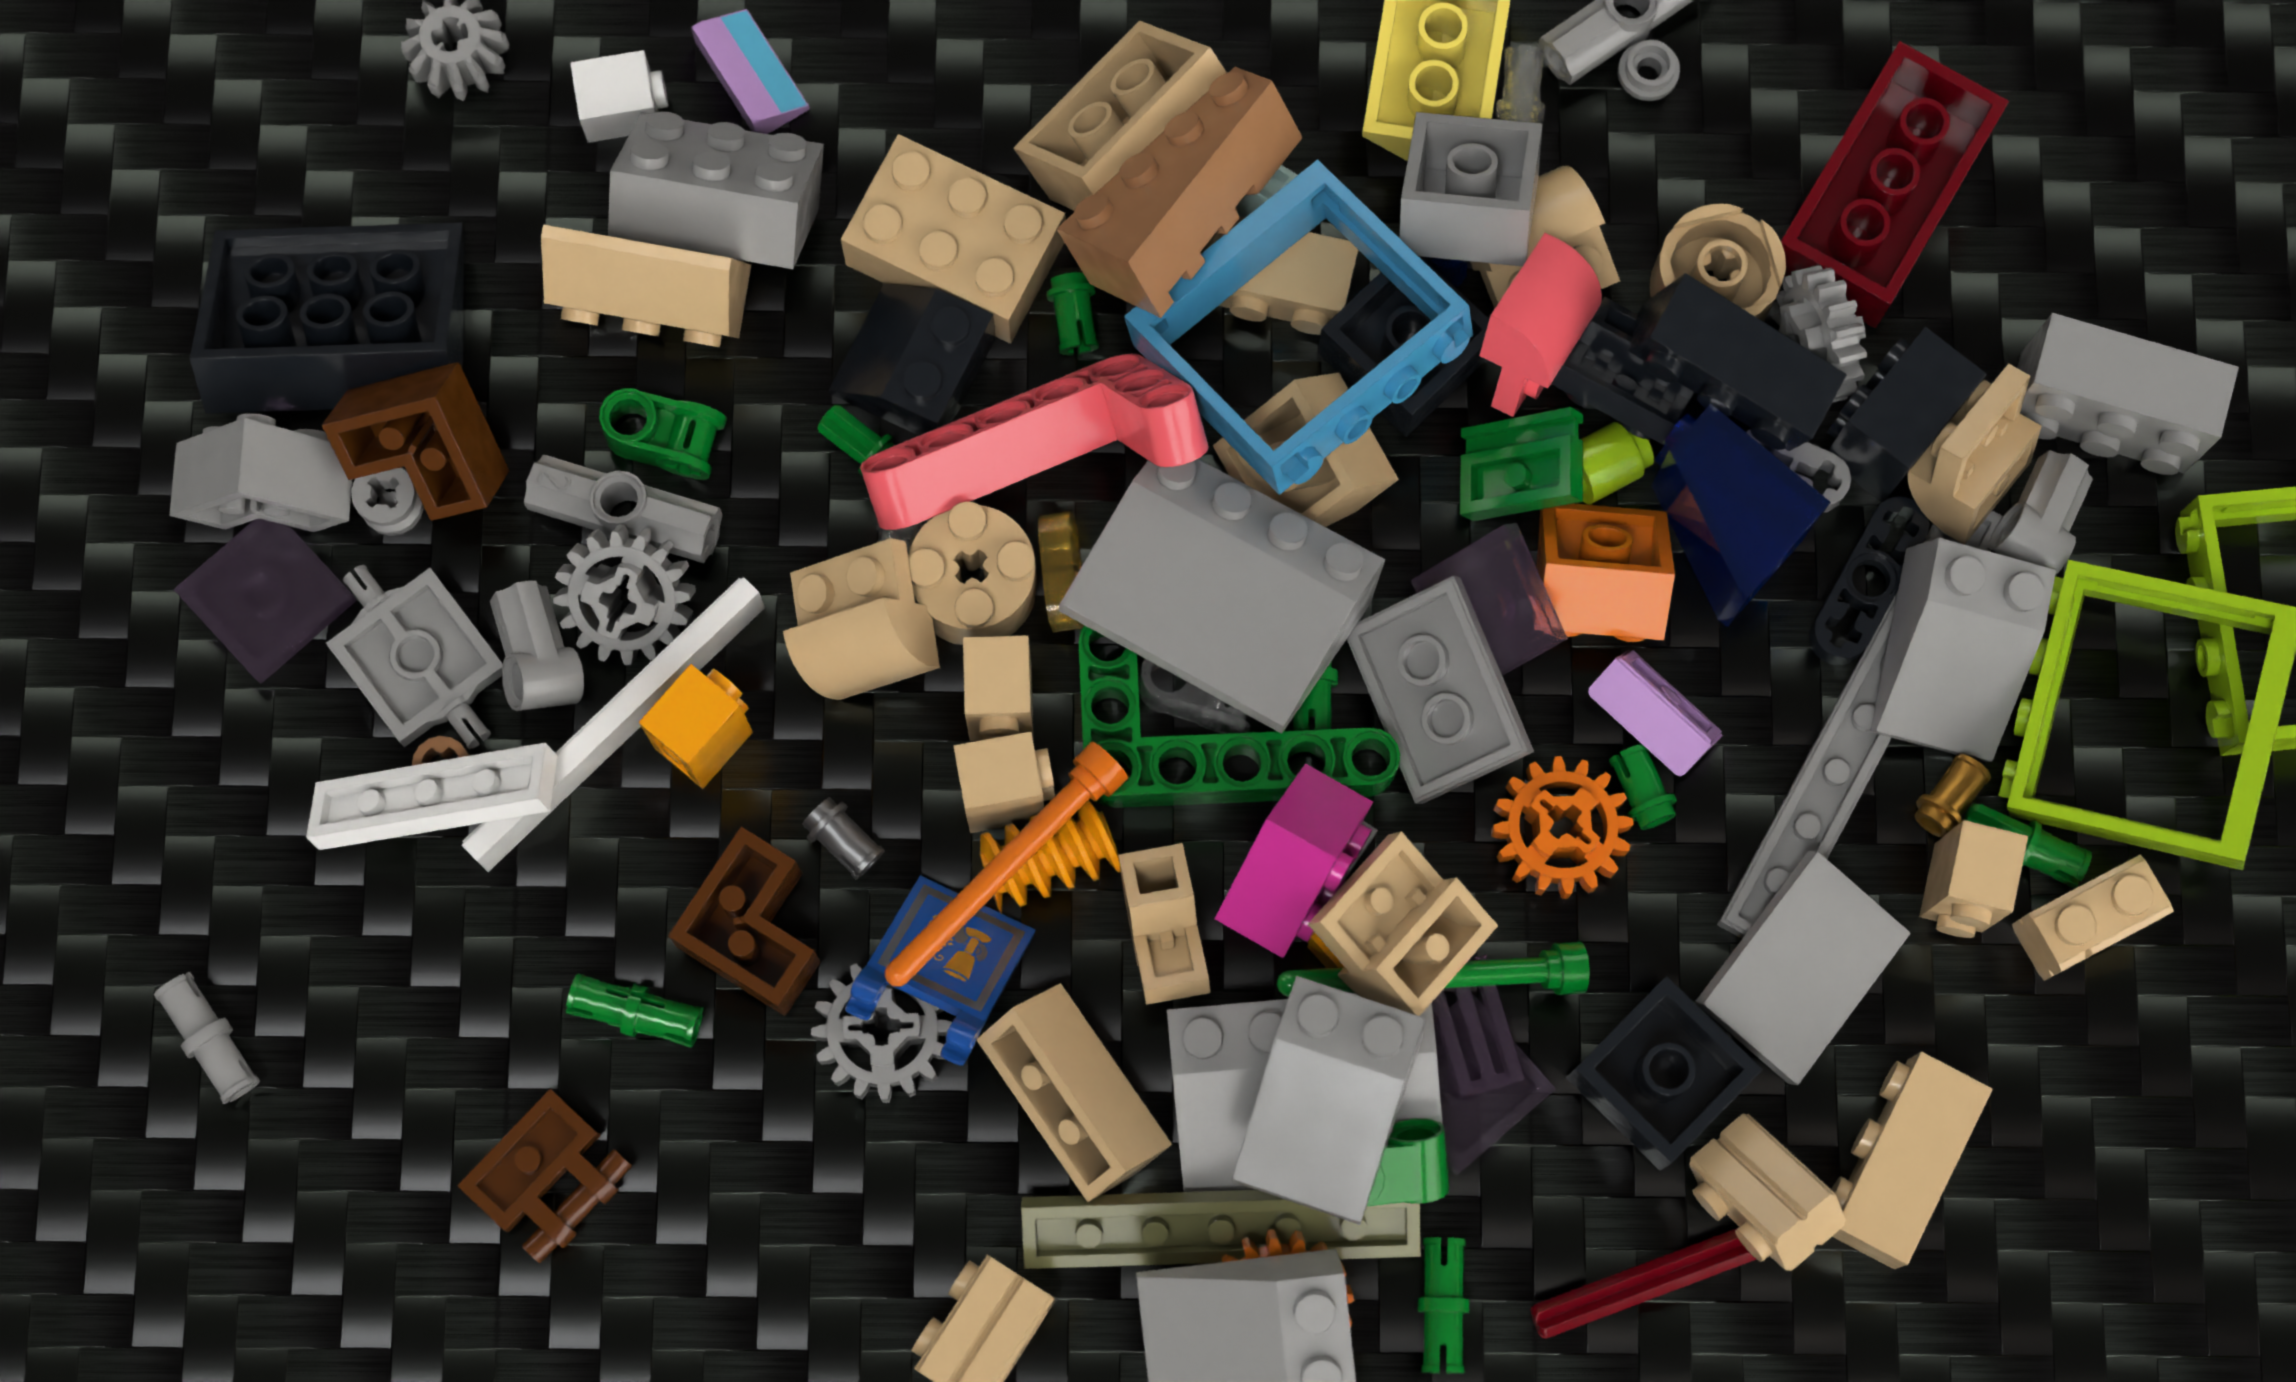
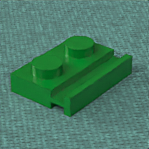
[1460,407,1583,521]

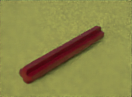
[1531,1228,1757,1338]

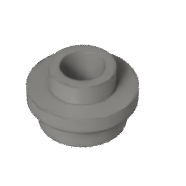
[1618,40,1680,101]

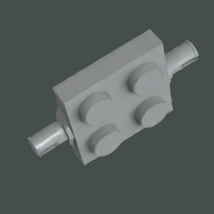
[326,565,503,749]

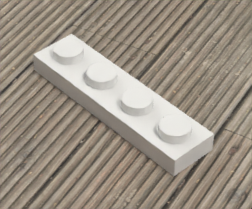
[306,742,557,850]

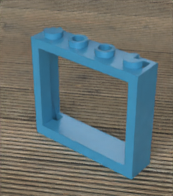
[1124,159,1473,495]

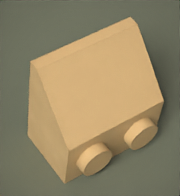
[1213,372,1399,527]

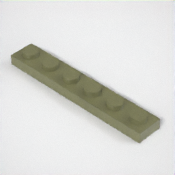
[1021,1190,1420,1269]

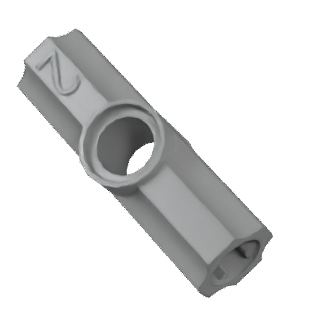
[1538,0,1694,85]
[524,454,723,563]

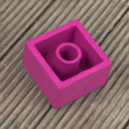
[1215,763,1373,958]

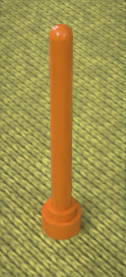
[885,741,1128,987]

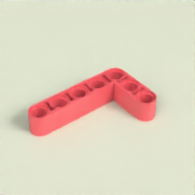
[860,354,1209,530]

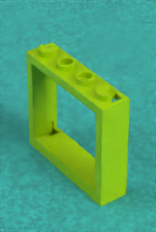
[2175,486,2296,756]
[1999,560,2296,870]

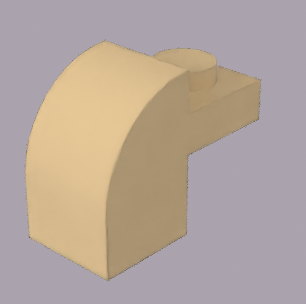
[1118,843,1211,1005]

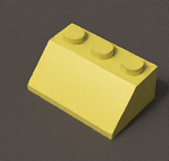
[1362,0,1510,161]

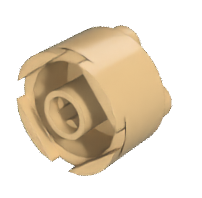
[1650,204,1786,322]
[908,501,1037,645]

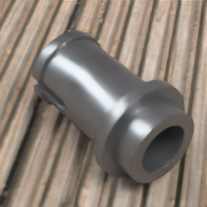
[802,797,885,880]

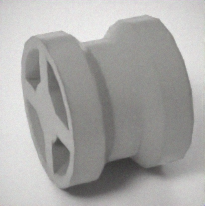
[351,467,424,536]

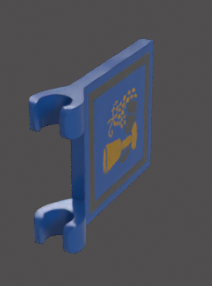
[845,875,1036,1066]

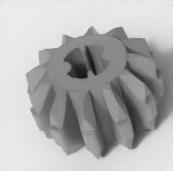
[401,0,509,102]

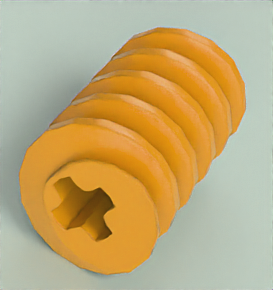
[980,800,1121,914]

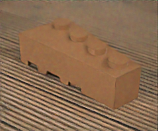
[1057,67,1303,318]

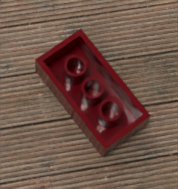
[1781,41,2009,329]

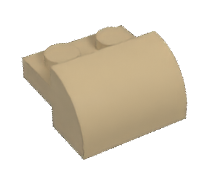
[1470,166,1620,309]
[1908,363,2042,545]
[783,538,940,700]
[1308,831,1498,1016]

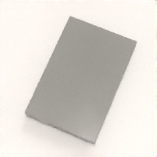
[1347,576,1534,804]
[1694,851,1911,1085]

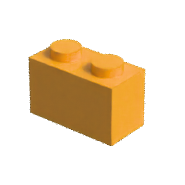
[639,664,753,789]

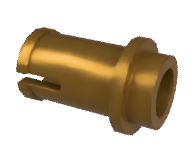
[1915,754,1991,838]

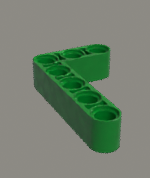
[1079,625,1400,808]

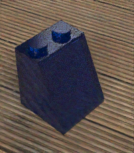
[1651,404,1831,627]

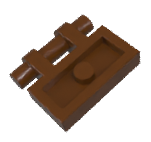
[457,1089,632,1264]

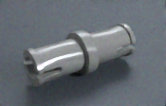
[154,972,260,1104]

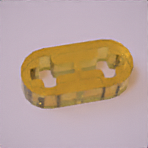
[1038,511,1084,632]

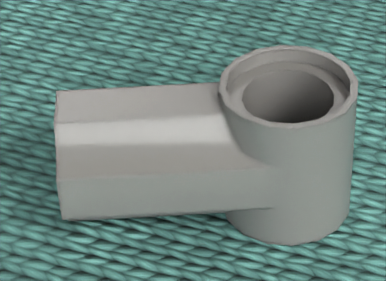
[1989,450,2093,575]
[490,580,584,711]

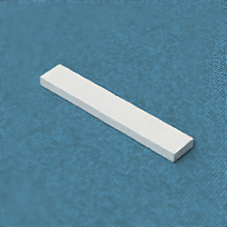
[462,577,765,872]

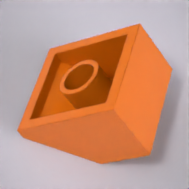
[1535,504,1675,642]

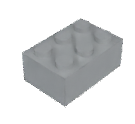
[608,112,824,269]
[2017,313,2239,475]

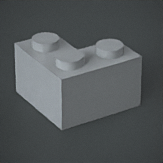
[169,413,352,532]

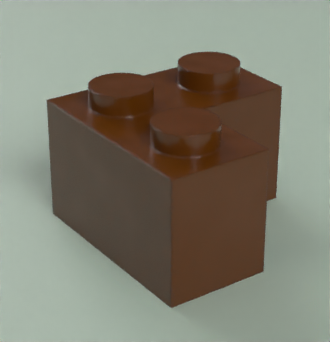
[322,362,510,521]
[668,827,821,1016]

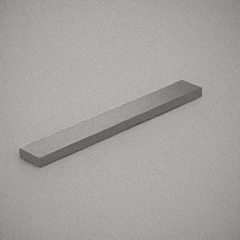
[1717,511,2003,939]

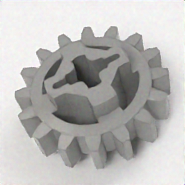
[1774,265,1867,402]
[553,524,696,665]
[811,964,952,1103]

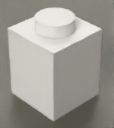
[570,50,668,143]

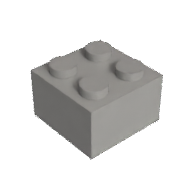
[1399,112,1542,266]

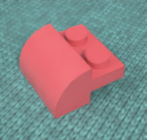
[1479,233,1602,417]

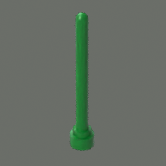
[1277,942,1590,997]

